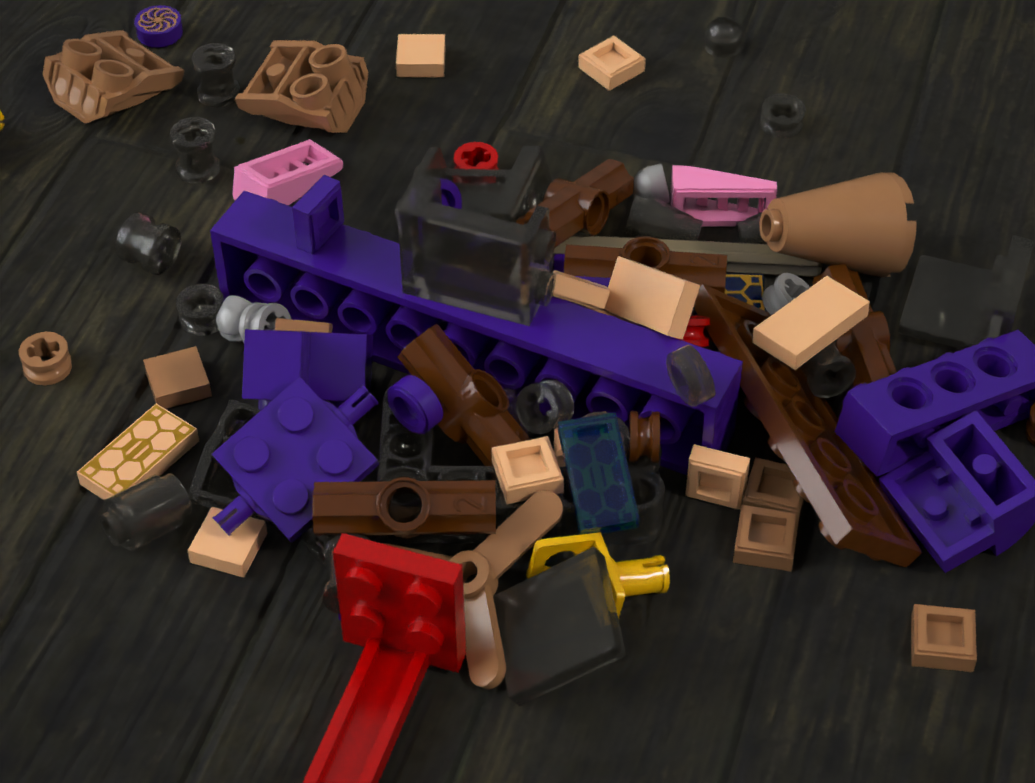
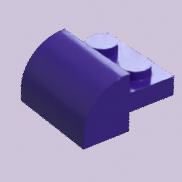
[879,410,1035,573]

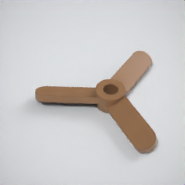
[382,490,563,689]

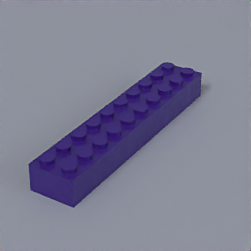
[210,190,743,475]

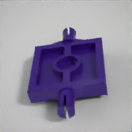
[212,376,379,543]

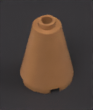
[759,172,916,278]

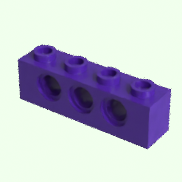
[835,330,1035,477]

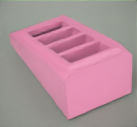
[233,139,343,206]
[670,165,777,227]

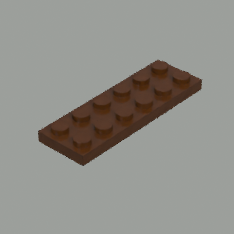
[693,284,923,568]

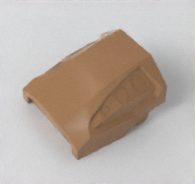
[42,30,184,123]
[235,40,368,133]

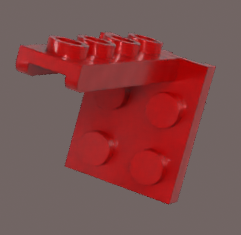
[303,533,466,783]

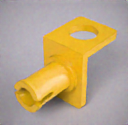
[526,532,670,631]

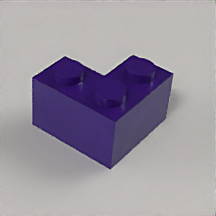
[242,329,373,410]

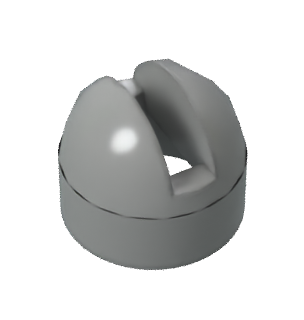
[633,163,670,206]
[216,295,251,343]

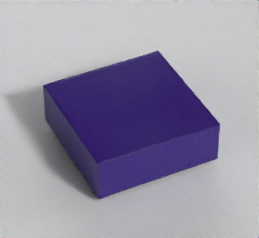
[292,175,344,254]

